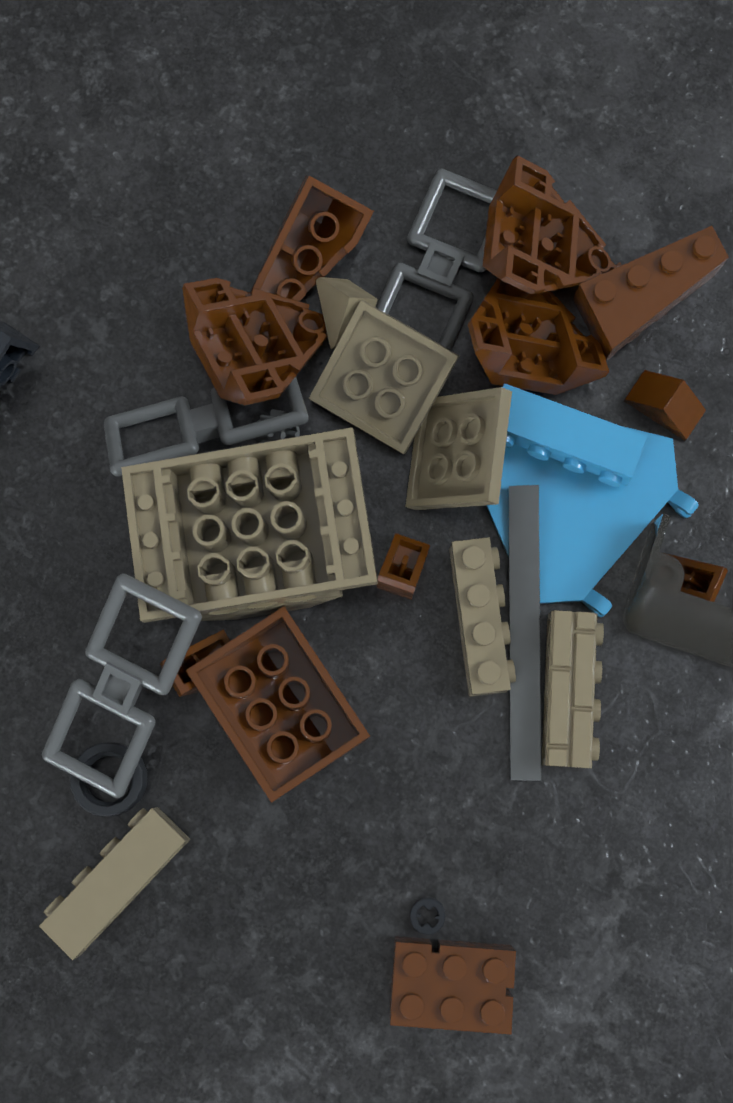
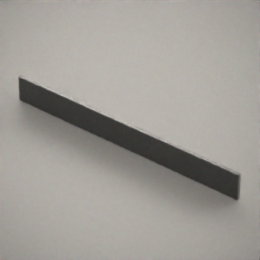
[509,485,542,781]

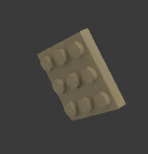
[309,300,460,454]
[405,387,512,510]

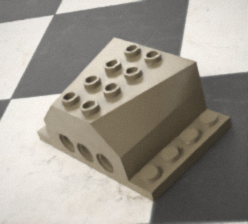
[121,427,378,623]

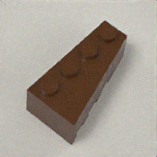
[573,226,729,361]

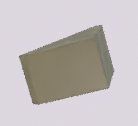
[316,277,378,349]

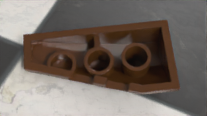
[250,175,374,301]

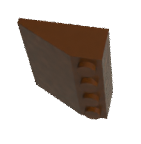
[186,606,370,803]

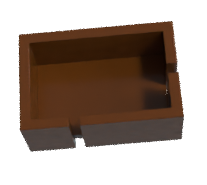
[390,936,516,1035]

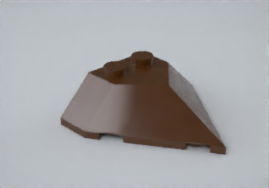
[483,155,622,294]
[182,278,328,405]
[468,278,609,395]

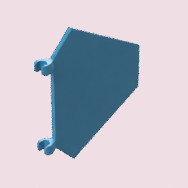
[486,426,698,618]

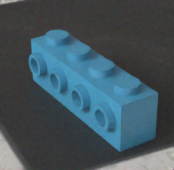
[503,383,648,487]

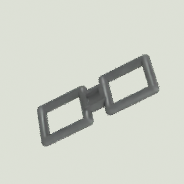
[376,169,497,350]
[103,377,309,477]
[42,573,202,798]

